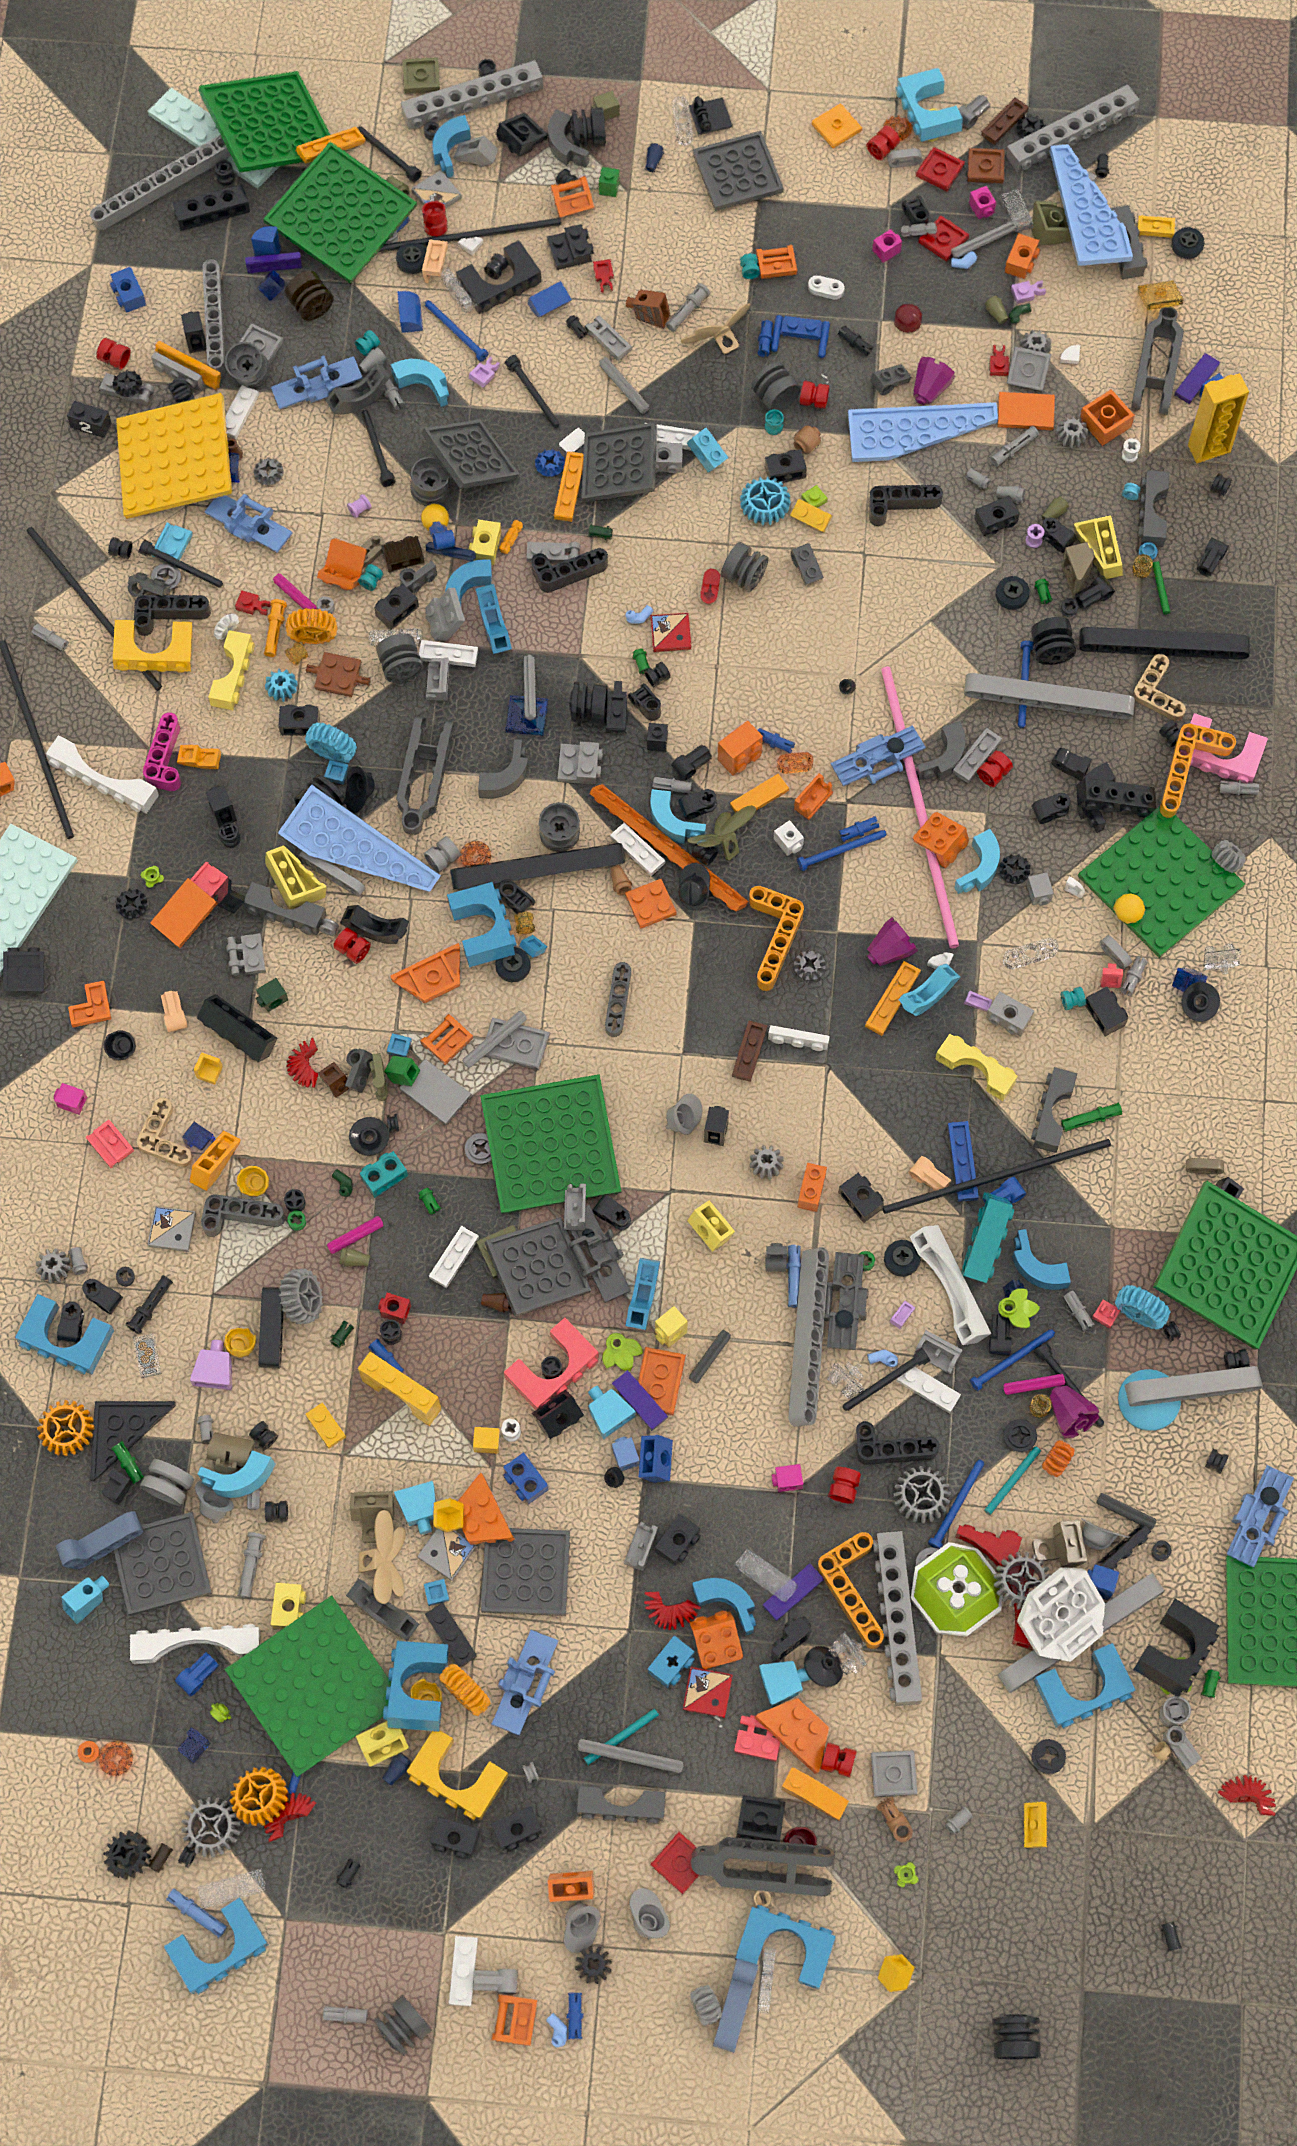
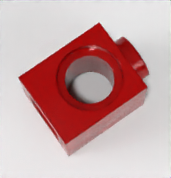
[378,1293,412,1324]

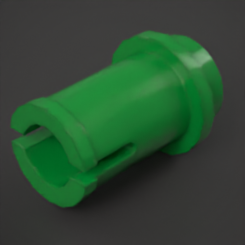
[1034,579,1053,604]
[632,648,650,674]
[418,1188,441,1215]
[1201,1669,1221,1698]

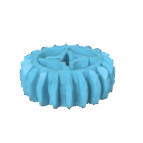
[740,476,791,526]
[305,723,357,764]
[1115,1285,1170,1329]

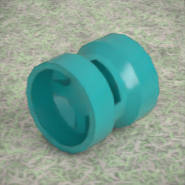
[740,253,760,279]
[354,330,380,356]
[765,409,784,435]
[358,564,384,591]
[1060,986,1086,1011]

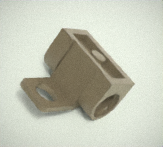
[206,1432,255,1475]
[350,1491,394,1543]
[1032,1520,1087,1568]

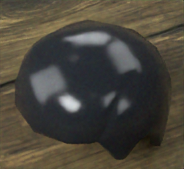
[103,1030,136,1061]

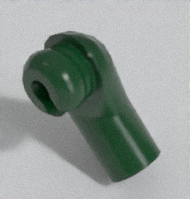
[1009,303,1031,324]
[332,1169,353,1197]

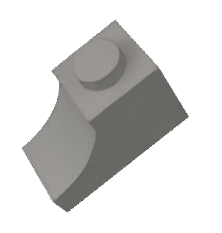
[454,136,498,167]

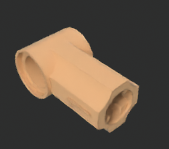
[161,991,188,1032]
[908,1156,951,1191]

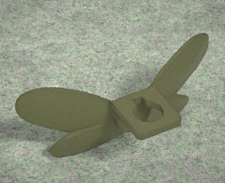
[687,805,756,860]

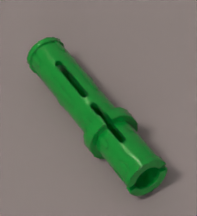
[1061,1102,1123,1132]

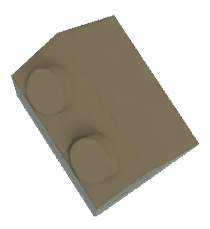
[1061,542,1095,598]

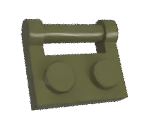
[370,1053,388,1101]

